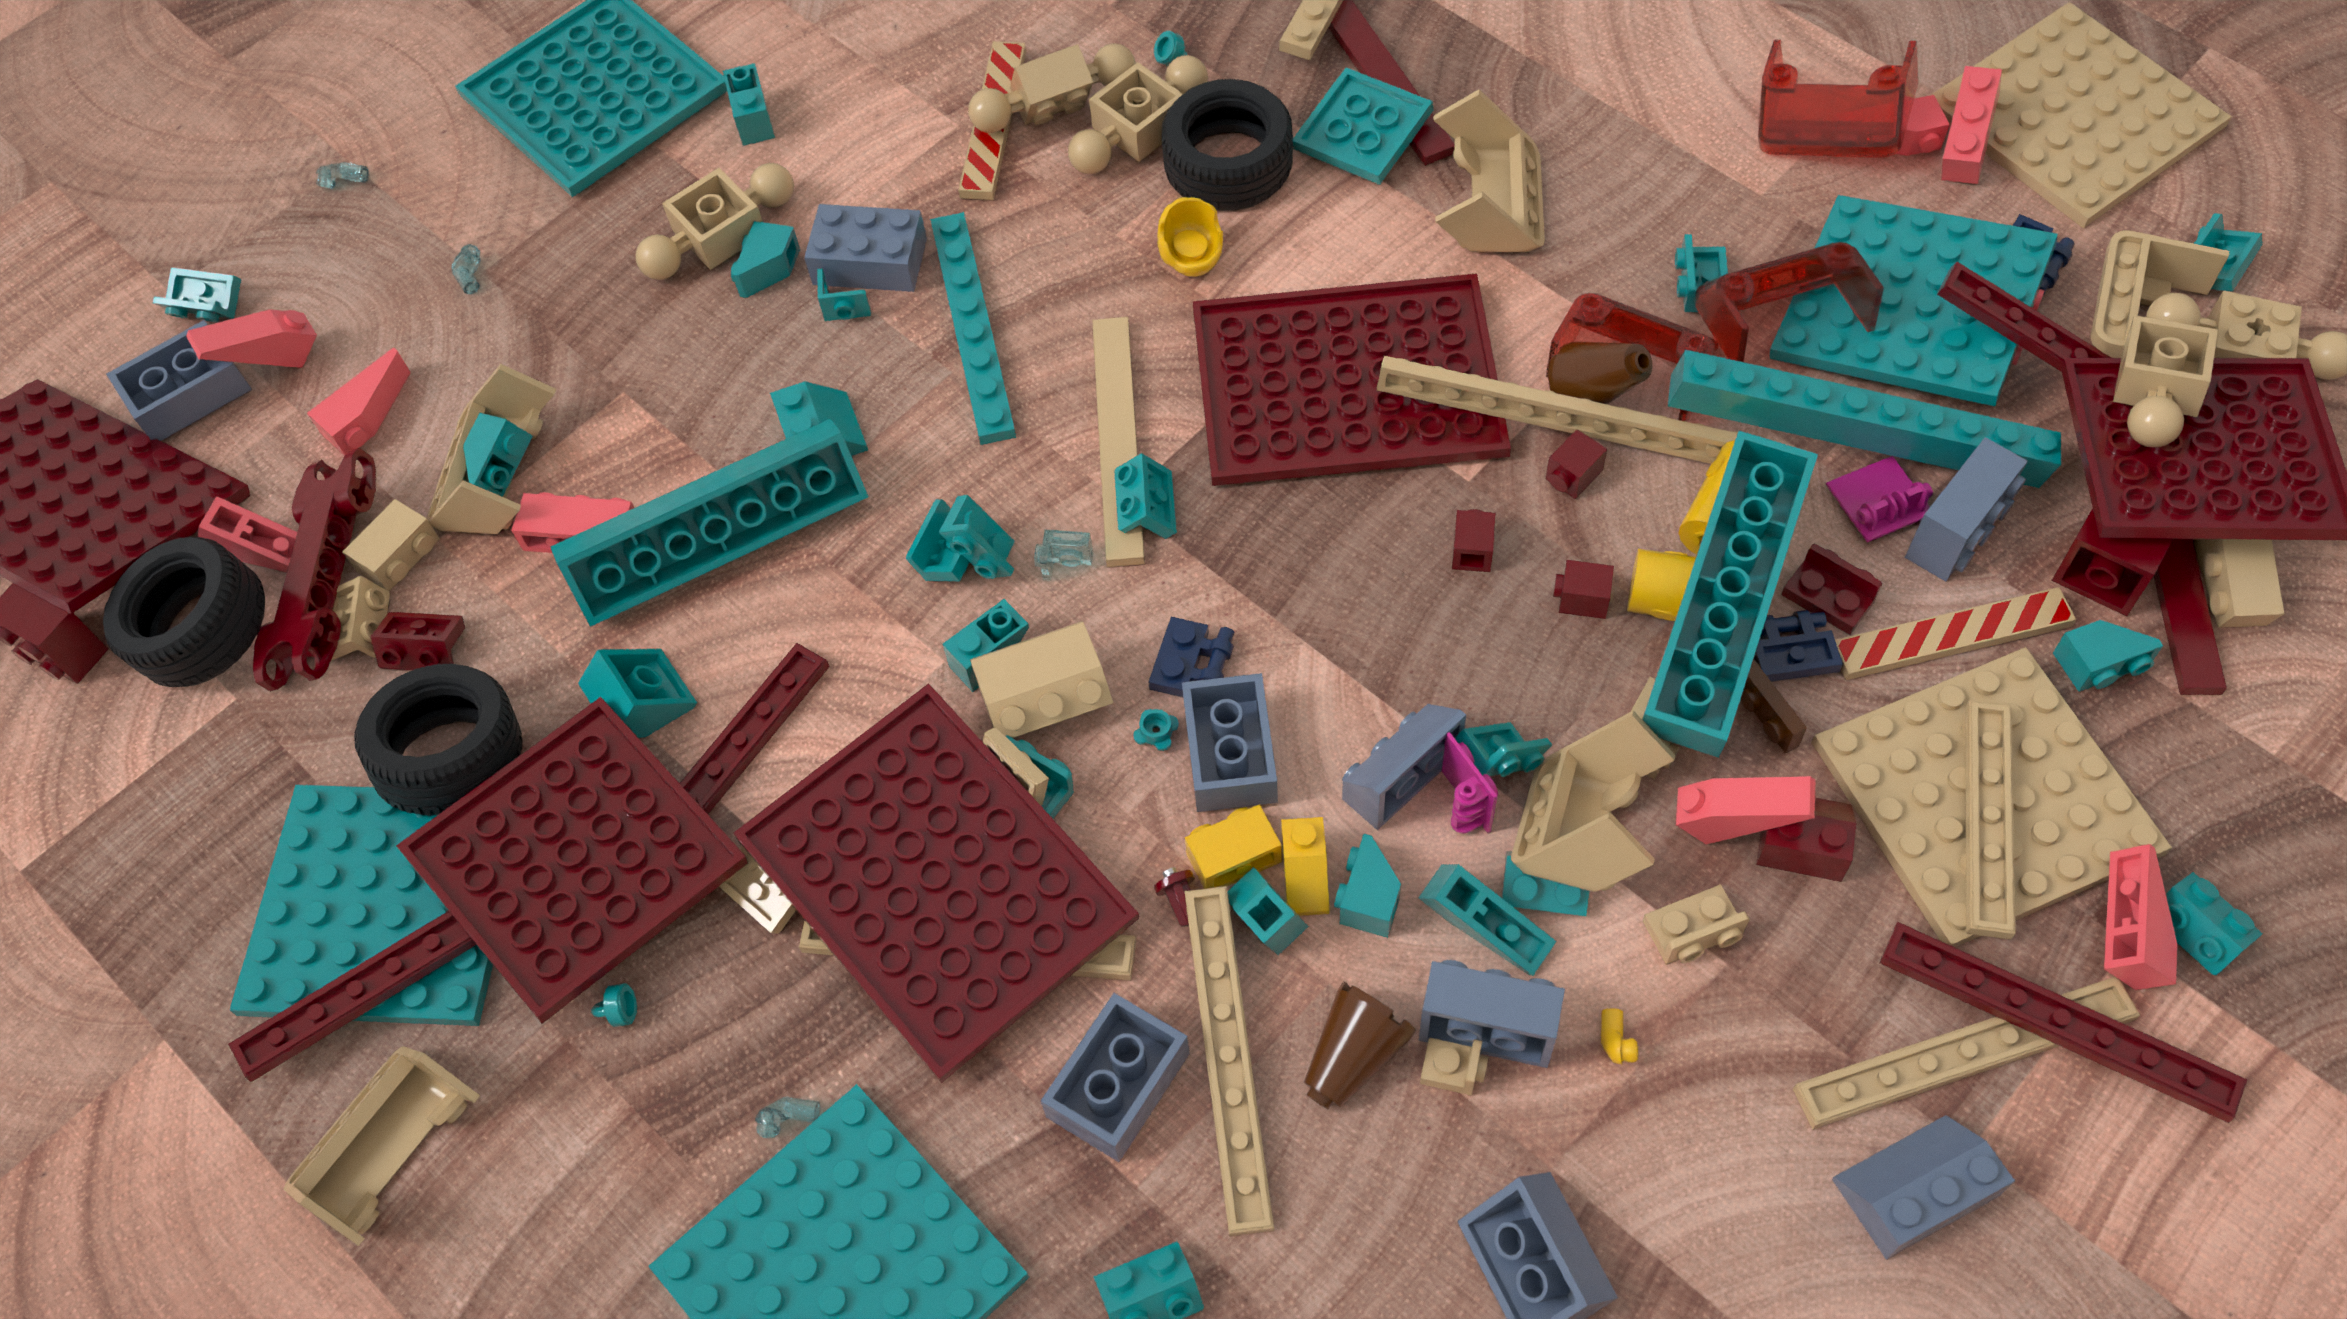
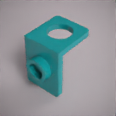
[817,268,871,321]

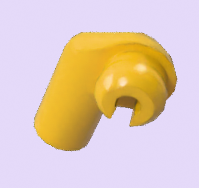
[1601,1008,1639,1065]

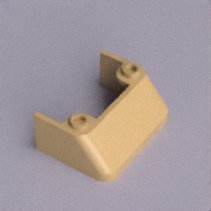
[1434,90,1545,252]
[2091,230,2229,358]
[427,364,556,534]
[1511,710,1675,892]
[283,1046,480,1246]

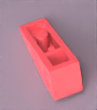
[1827,95,1950,156]
[186,309,317,368]
[307,347,411,456]
[198,496,297,573]
[1676,776,1815,845]
[2104,844,2177,990]

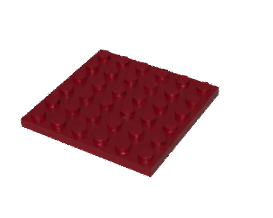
[2061,358,2347,541]
[396,697,748,1024]

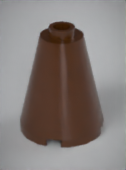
[1548,341,1653,404]
[1304,981,1416,1110]

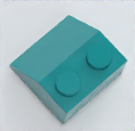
[770,381,868,456]
[578,649,697,738]

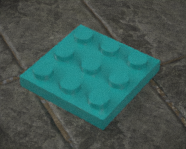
[1293,68,1434,185]

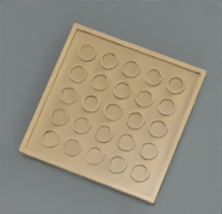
[1931,2,2232,228]
[1811,647,2172,947]

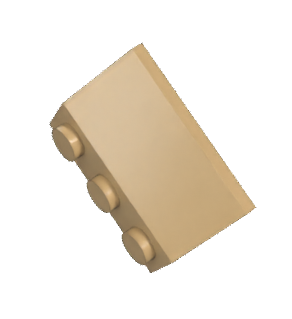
[970,621,1113,738]

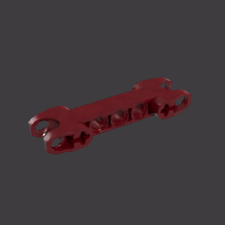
[253,448,376,692]

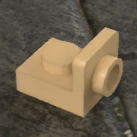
[1420,1037,1488,1096]

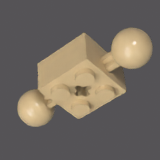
[968,43,1136,133]
[1068,55,1208,174]
[635,163,794,280]
[2199,290,2347,380]
[2113,293,2218,447]

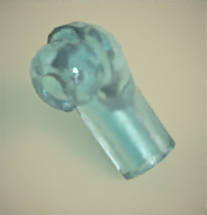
[316,162,369,189]
[451,244,481,294]
[755,1097,820,1138]

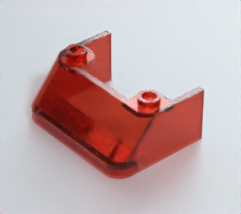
[1758,40,1918,158]
[1695,242,1884,362]
[1546,293,1722,422]

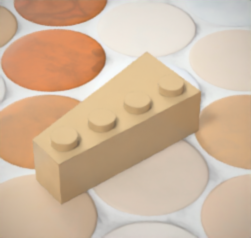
[2192,539,2284,628]

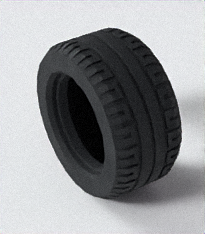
[1162,79,1293,211]
[103,537,265,688]
[354,664,523,816]

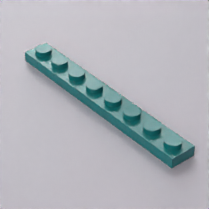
[930,212,1016,445]

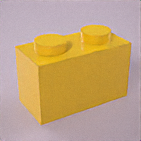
[1184,804,1282,889]

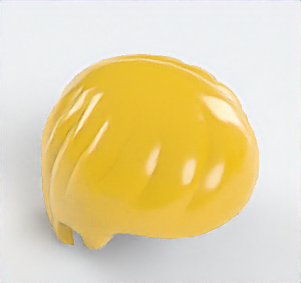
[1157,197,1223,277]

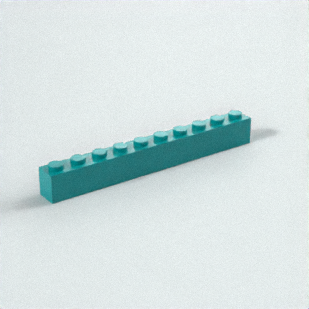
[1668,350,2061,488]

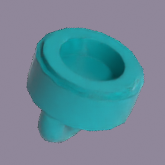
[1154,31,1188,66]
[591,983,637,1027]

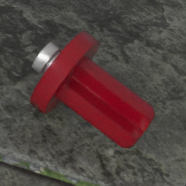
[1154,867,1195,927]

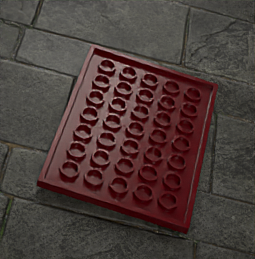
[1192,273,1511,486]
[0,379,250,614]
[733,683,1139,1083]

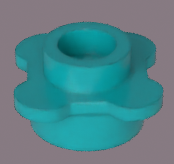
[1133,709,1179,751]

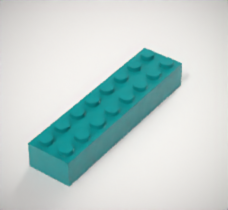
[550,419,869,627]
[1642,431,1818,758]

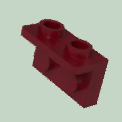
[1781,544,1882,635]
[370,612,465,670]

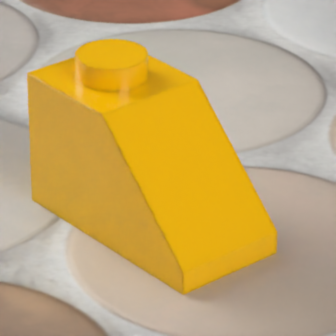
[1281,817,1330,916]

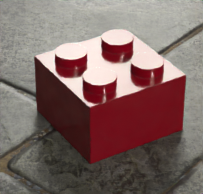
[2051,508,2173,616]
[0,583,109,684]

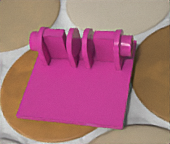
[1826,456,1933,543]
[1442,732,1498,834]

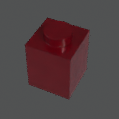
[1545,429,1608,499]
[1452,509,1496,572]
[1553,560,1614,619]

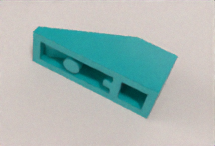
[1418,864,1557,976]

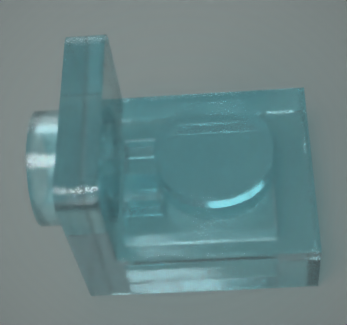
[1034,530,1094,581]

